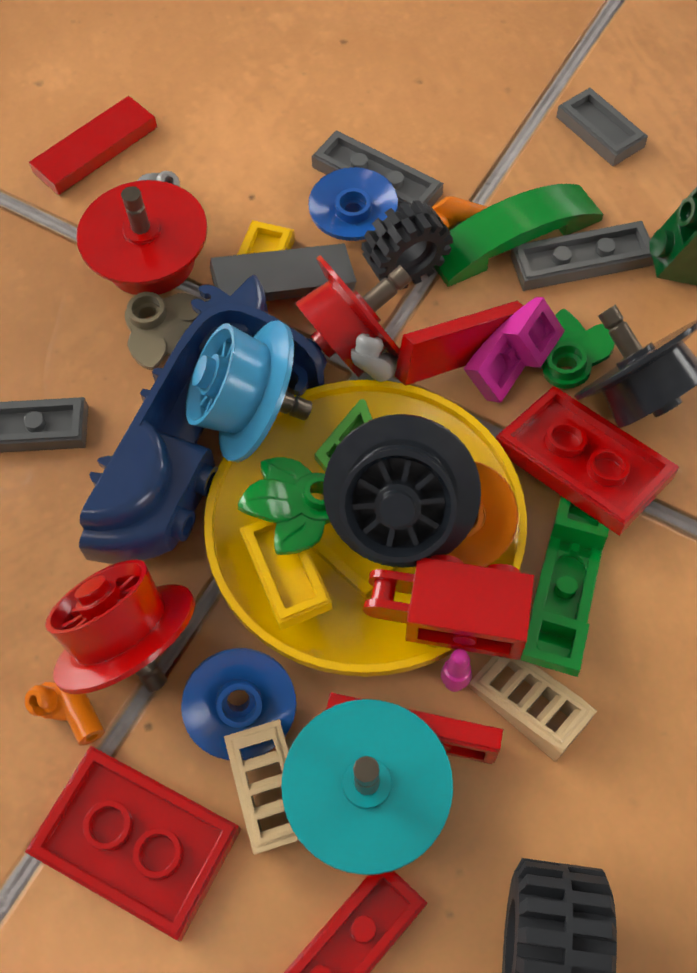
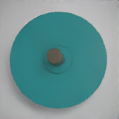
[281,699,453,875]

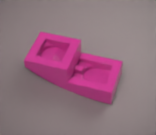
[463,297,565,403]

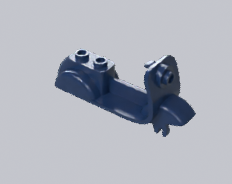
[79,275,327,564]

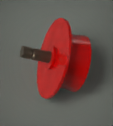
[76,180,208,295]
[295,255,412,378]
[45,559,195,694]

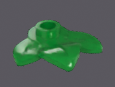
[538,309,615,389]
[238,457,330,555]

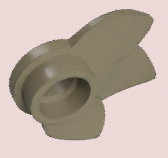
[125,292,200,370]

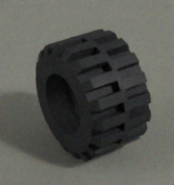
[502,858,617,973]

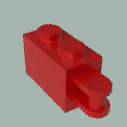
[363,555,534,660]

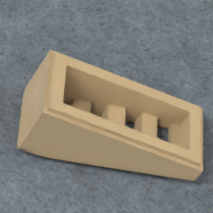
[468,656,597,762]
[224,719,299,855]

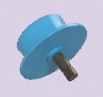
[186,320,312,462]

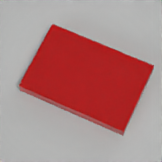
[495,386,679,536]
[25,745,241,942]

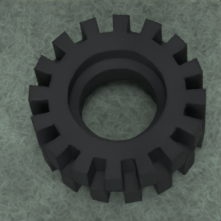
[361,200,453,289]

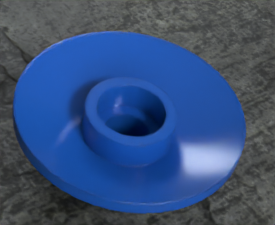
[308,167,398,241]
[181,648,296,760]

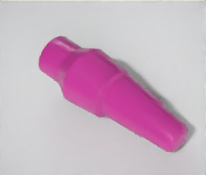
[441,649,472,692]

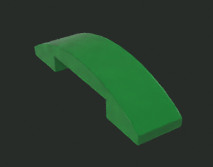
[434,184,604,287]
[520,496,609,677]

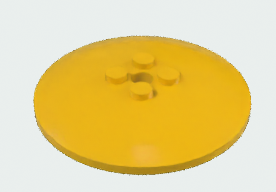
[204,380,527,677]

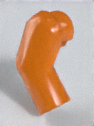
[432,196,487,230]
[25,682,105,746]

